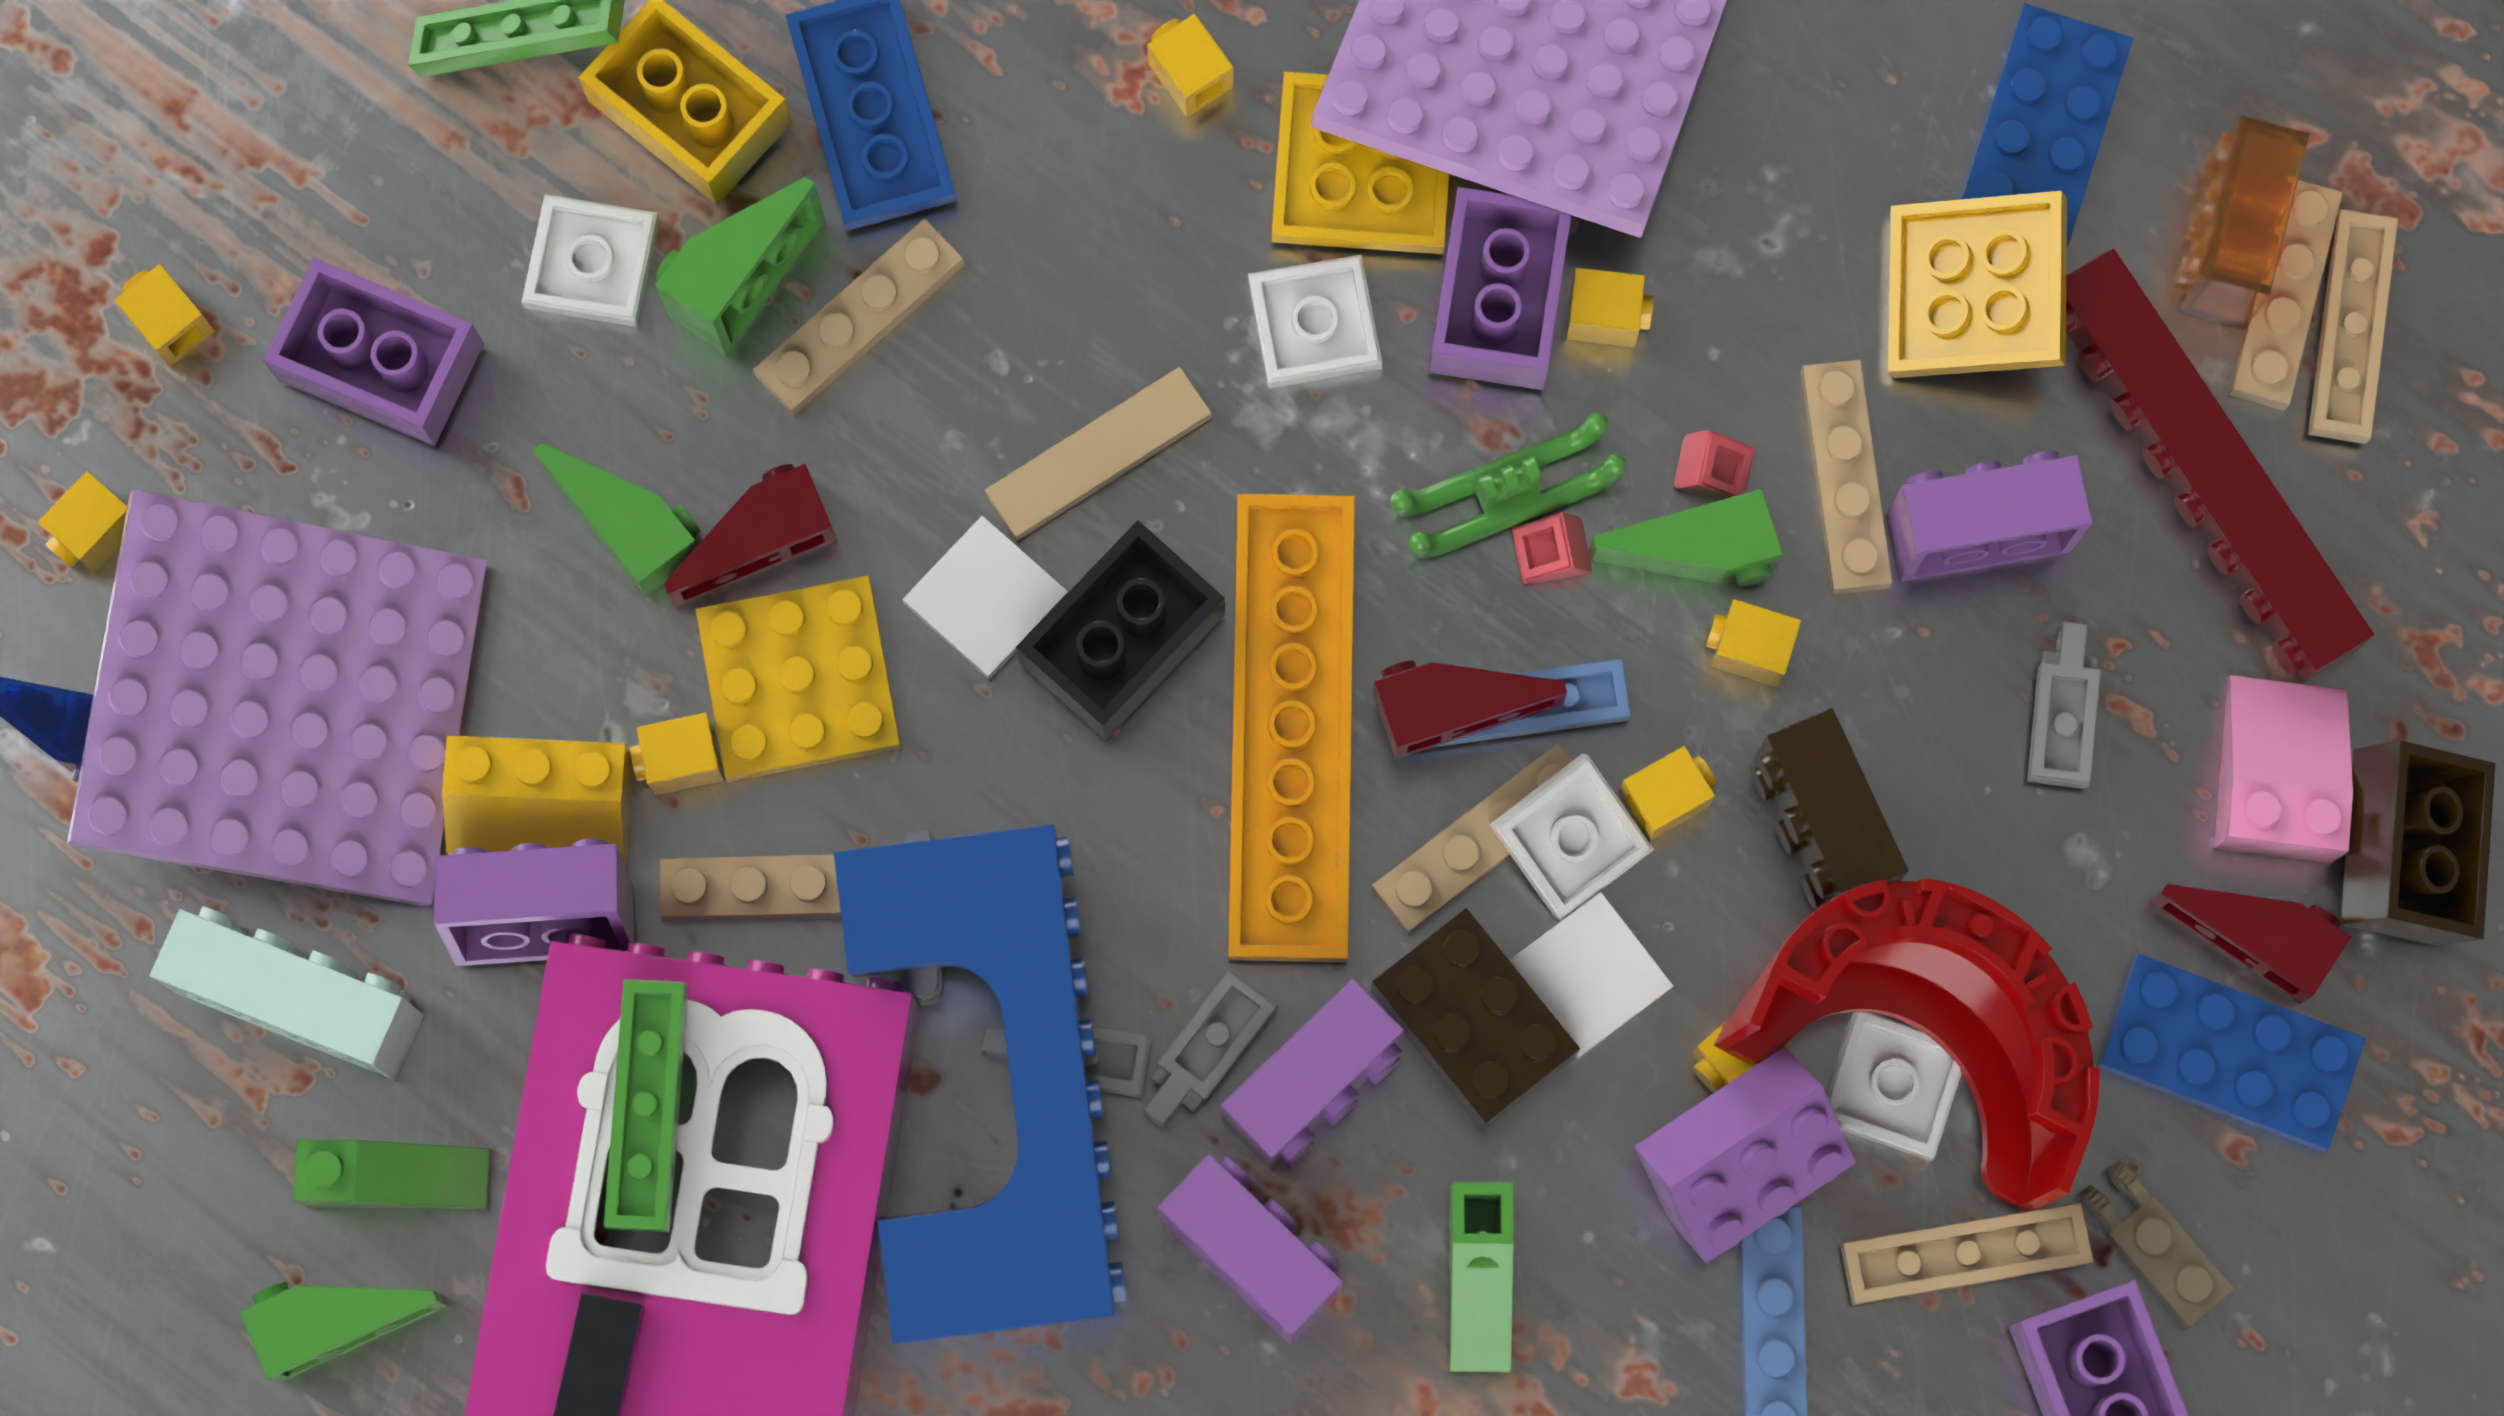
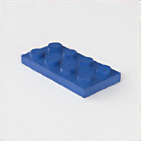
[785,0,957,231]
[1960,3,2133,247]
[2096,953,2366,1153]

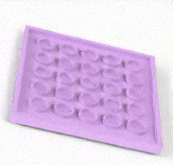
[1311,0,1727,238]
[67,489,487,907]

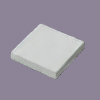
[521,194,660,327]
[1248,255,1382,389]
[902,516,1068,681]
[1490,753,1654,921]
[1509,892,1674,1060]
[1826,1012,1962,1161]

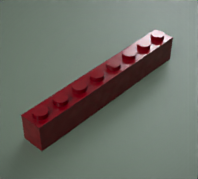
[2066,247,2375,684]

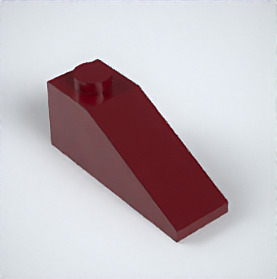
[663,464,837,608]
[1373,660,1567,759]
[2149,884,2352,1004]

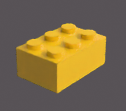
[578,0,792,206]

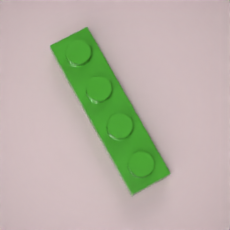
[408,0,625,77]
[604,979,689,1232]

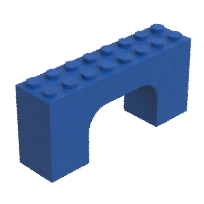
[833,824,1126,1345]

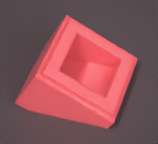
[1674,430,1755,500]
[1511,512,1592,585]

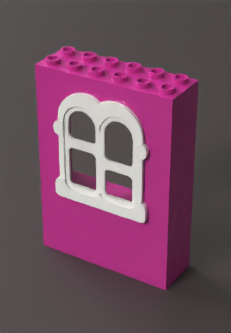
[464,934,921,1416]

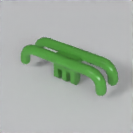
[1390,412,1627,558]

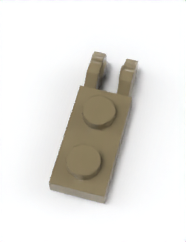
[2079,1161,2235,1329]

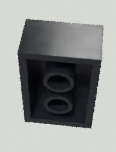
[1016,520,1225,741]

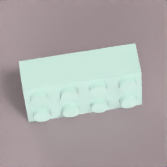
[149,906,424,1081]

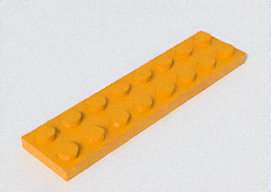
[1228,494,1355,962]

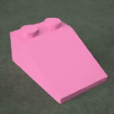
[2214,675,2353,864]

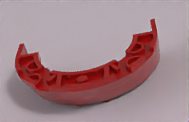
[1714,878,2100,1212]

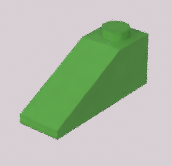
[533,442,701,597]
[1589,489,1783,587]
[293,1139,491,1210]
[239,1282,448,1382]

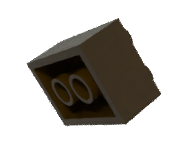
[1751,707,1909,909]
[2341,740,2496,945]
[1371,908,1580,1132]

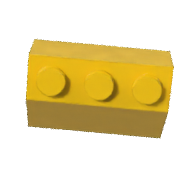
[442,735,634,869]

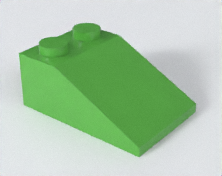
[655,177,826,357]

